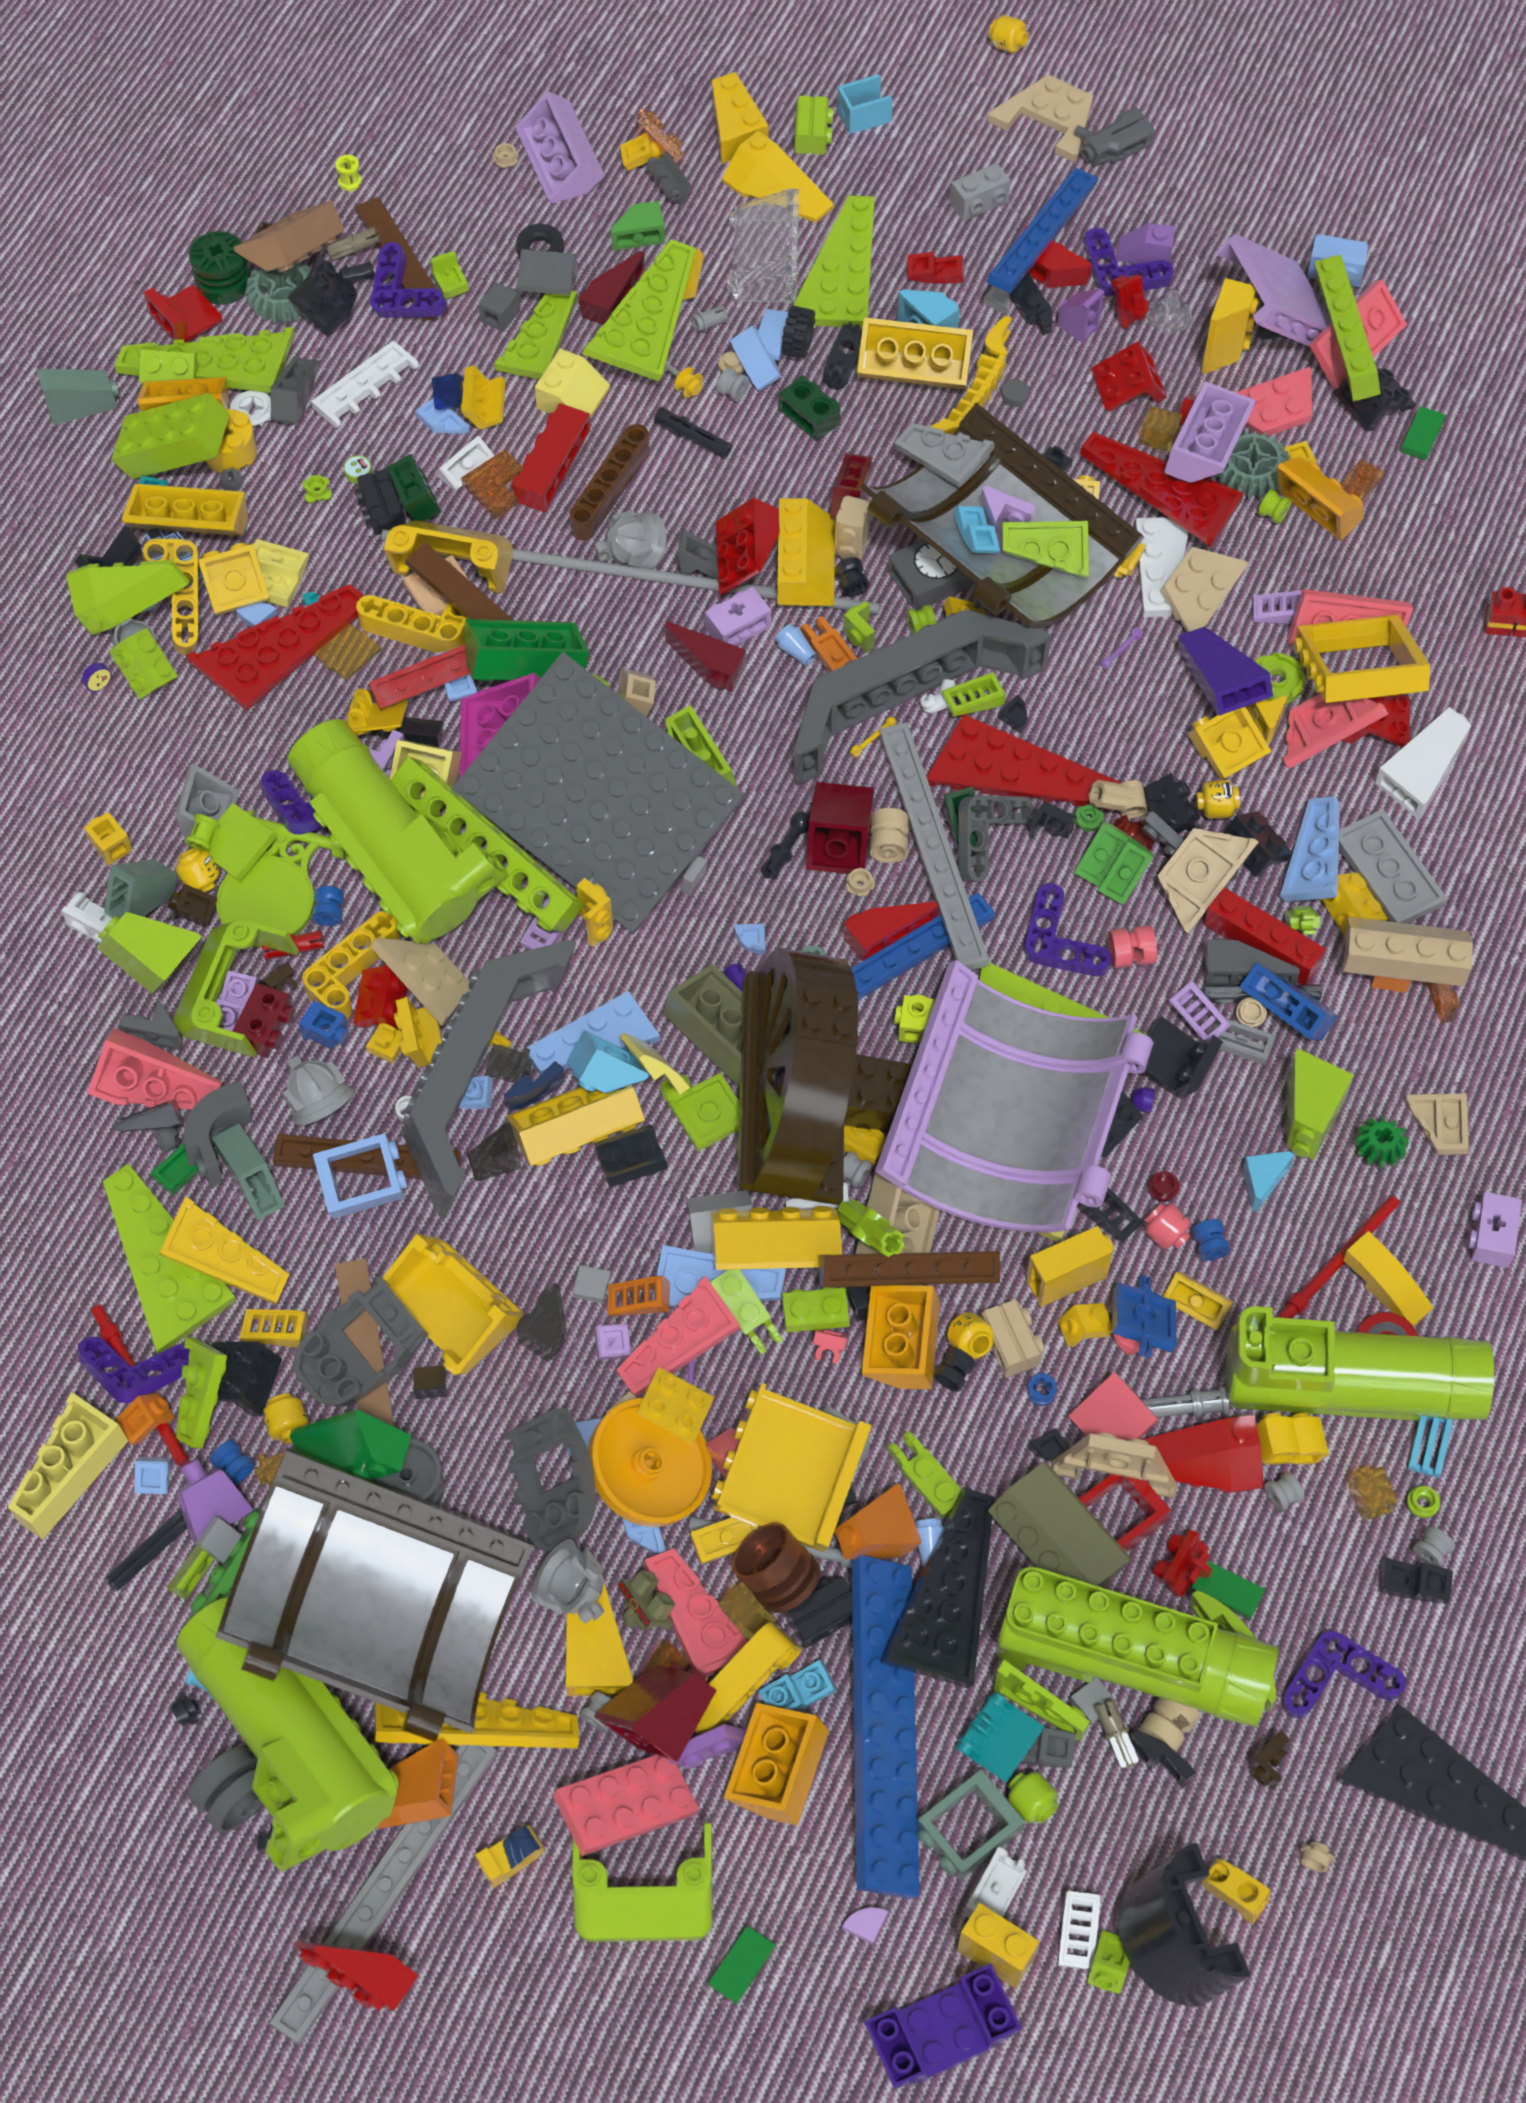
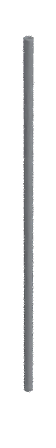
[382,529,880,615]

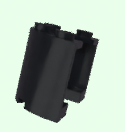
[1118,1843,1251,2006]

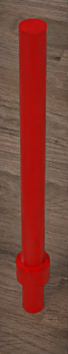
[1276,1196,1400,1319]
[91,1305,189,1466]

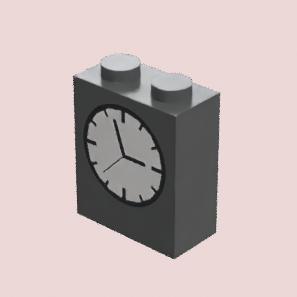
[888,540,974,610]

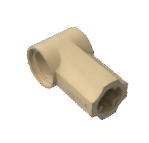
[1089,780,1147,818]

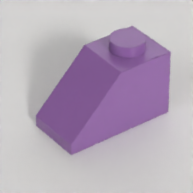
[1116,223,1175,264]
[1057,289,1104,343]

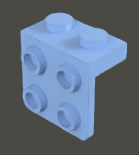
[1307,234,1368,287]

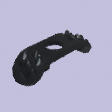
[823,321,863,390]

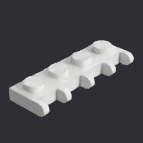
[311,340,419,428]

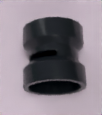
[835,557,870,597]
[933,1347,977,1392]

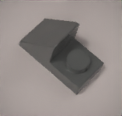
[677,530,718,579]
[119,1001,183,1051]

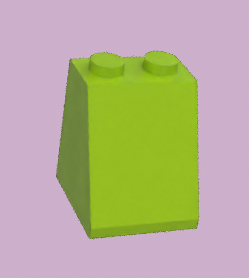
[96,912,202,994]
[1286,1048,1354,1160]

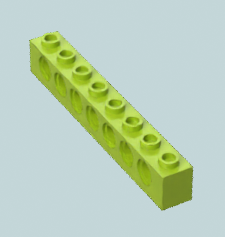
[391,756,585,932]

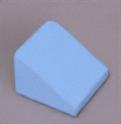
[134,1457,171,1494]

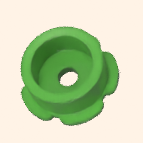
[1075,804,1104,832]

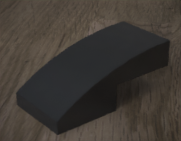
[1378,1558,1453,1604]
[1131,1731,1196,1789]

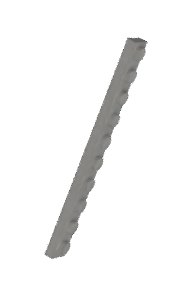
[879,723,989,970]
[269,1745,497,2045]

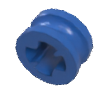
[1027,1373,1057,1406]

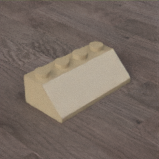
[1343,917,1473,987]
[856,1155,940,1286]

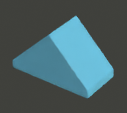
[1243,1151,1295,1213]

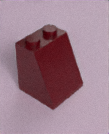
[806,782,875,874]
[594,1663,717,1762]

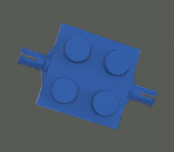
[1113,1275,1177,1358]

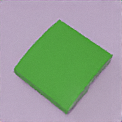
[1074,820,1154,905]

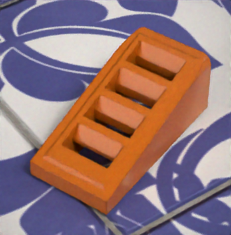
[608,1276,670,1317]

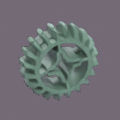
[246,261,311,325]
[1216,430,1289,500]

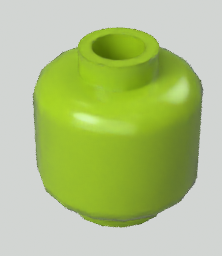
[1008,1772,1059,1824]

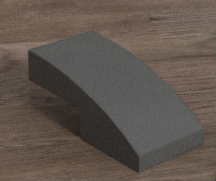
[1020,1728,1076,1768]

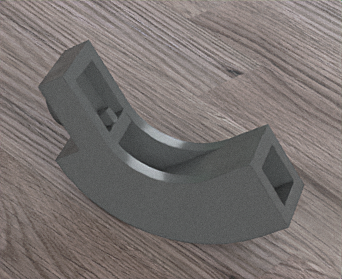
[184,1081,252,1187]

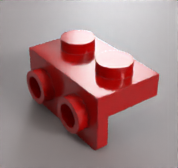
[353,965,408,1030]

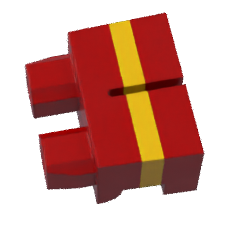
[1485,587,1526,638]

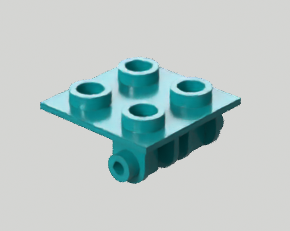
[955,1692,1045,1783]

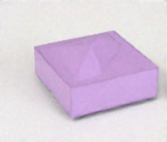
[594,1324,631,1360]

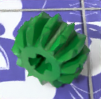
[1355,1115,1409,1170]

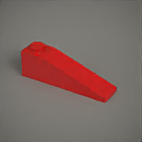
[1141,1415,1264,1493]

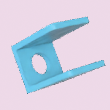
[837,74,893,134]

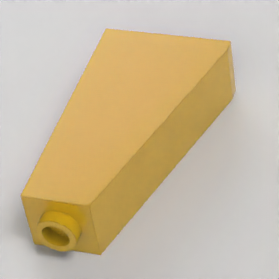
[566,1573,633,1696]

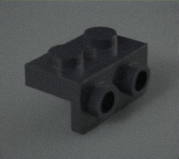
[1143,773,1200,834]
[1223,811,1293,877]
[594,1125,668,1188]

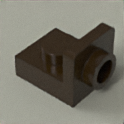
[167,884,218,927]
[1249,1730,1290,1790]

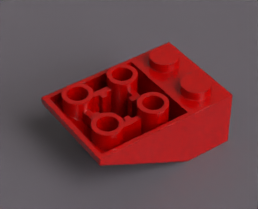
[716,497,780,595]
[292,1940,418,2012]

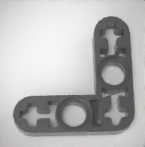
[958,796,1034,882]

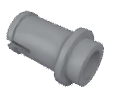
[692,305,728,332]

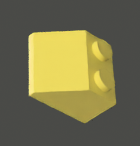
[535,348,610,419]
[390,740,462,809]

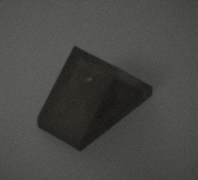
[467,1123,522,1181]

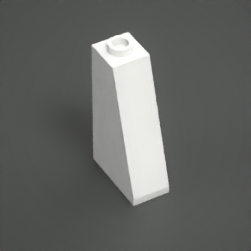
[1375,707,1471,819]

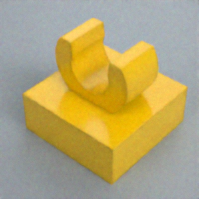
[366,1023,403,1064]

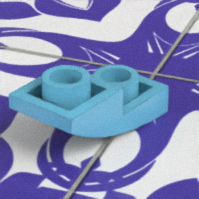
[759,1659,838,1711]

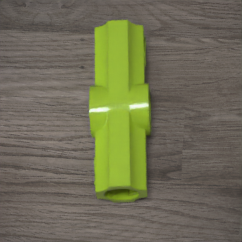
[837,1199,905,1257]

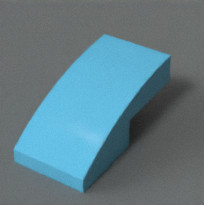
[953,506,1000,554]

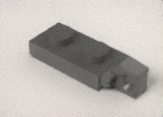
[1139,812,1184,857]

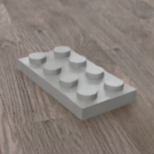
[1339,809,1448,924]

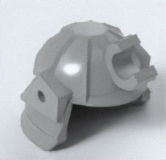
[595,510,666,569]
[282,1056,354,1125]
[532,1539,605,1624]

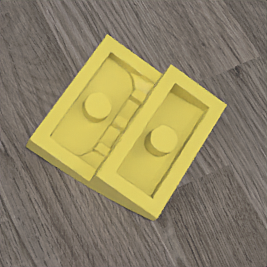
[253,539,309,607]
[619,1033,690,1095]

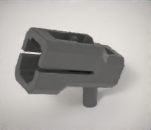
[1074,107,1155,167]

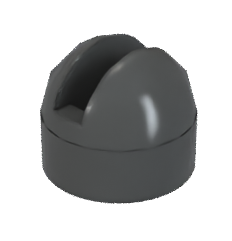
[220,467,243,491]
[154,1127,180,1153]

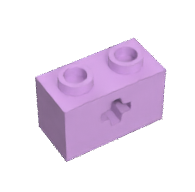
[705,587,771,646]
[1468,1192,1522,1268]

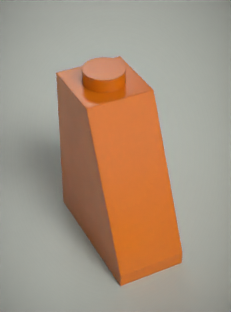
[835,1484,922,1560]
[377,1739,459,1829]

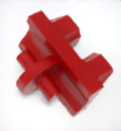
[1112,274,1150,329]
[1153,1529,1213,1598]

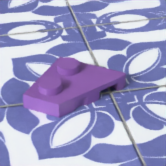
[670,1724,747,1769]

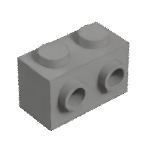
[950,163,1011,222]

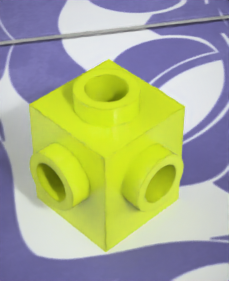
[895,994,935,1044]

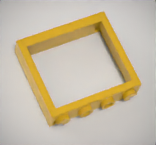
[1293,614,1430,703]

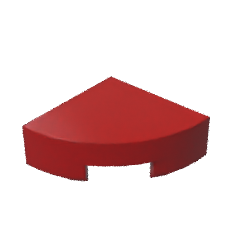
[1177,394,1197,426]

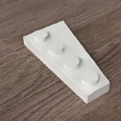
[1135,518,1189,617]

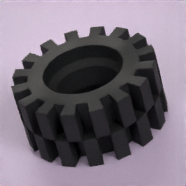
[781,305,816,359]

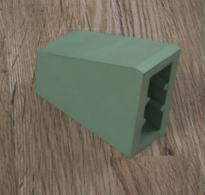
[36,369,119,426]
[104,859,177,919]
[212,1123,285,1221]

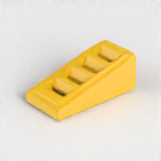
[240,1309,309,1348]

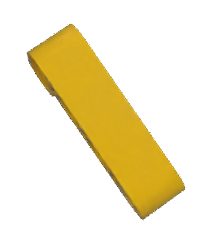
[143,539,198,655]
[356,595,466,653]
[302,911,401,1020]
[695,1622,802,1735]

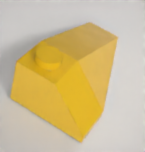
[722,131,834,223]

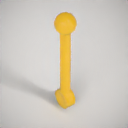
[850,717,897,757]

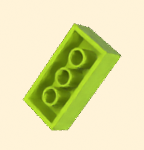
[111,393,230,480]

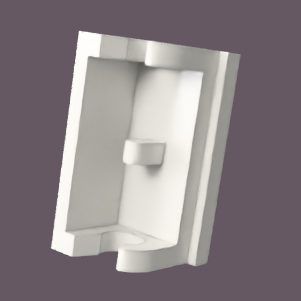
[61,892,112,943]
[964,1847,1027,1918]

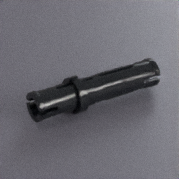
[654,406,733,459]

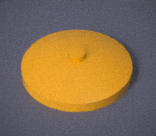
[588,1398,712,1527]

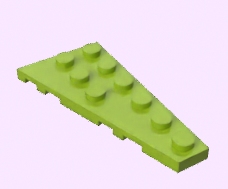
[582,239,696,382]

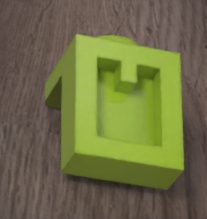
[1087,1930,1130,1994]

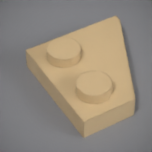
[1407,1093,1469,1155]

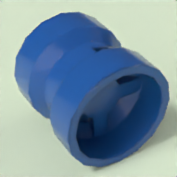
[312,886,344,926]
[1192,1219,1231,1261]
[209,1439,255,1485]

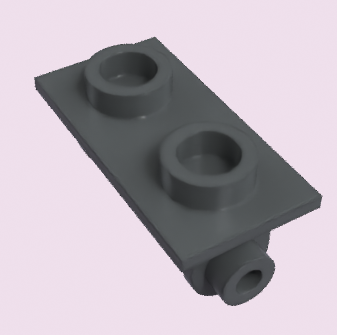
[647,151,692,207]

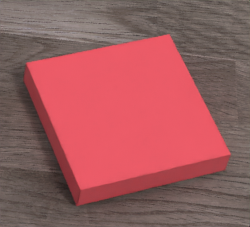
[1068,1372,1159,1441]

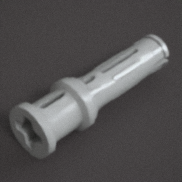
[1142,1386,1229,1418]

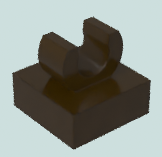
[258,962,298,991]

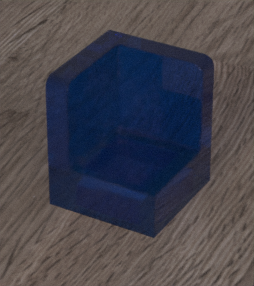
[432,373,464,411]

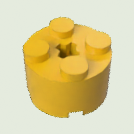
[205,409,257,473]

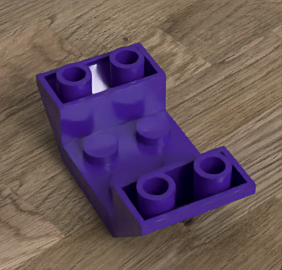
[864,1963,1022,2089]

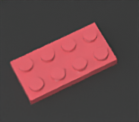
[1309,280,1407,390]
[552,1755,700,1856]

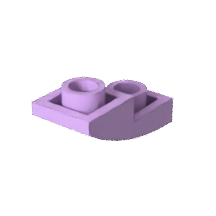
[216,971,259,1031]

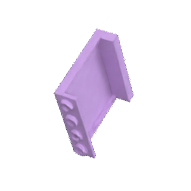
[1216,234,1332,347]

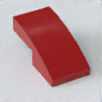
[907,251,964,284]

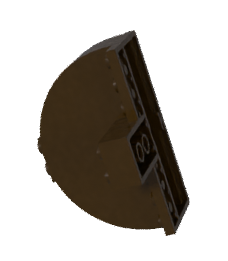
[737,948,911,1205]

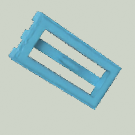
[1407,1416,1453,1478]

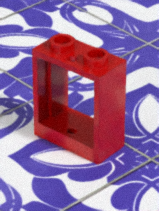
[1079,1474,1171,1552]

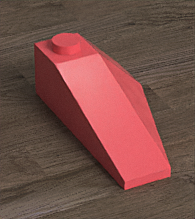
[87,1028,223,1110]

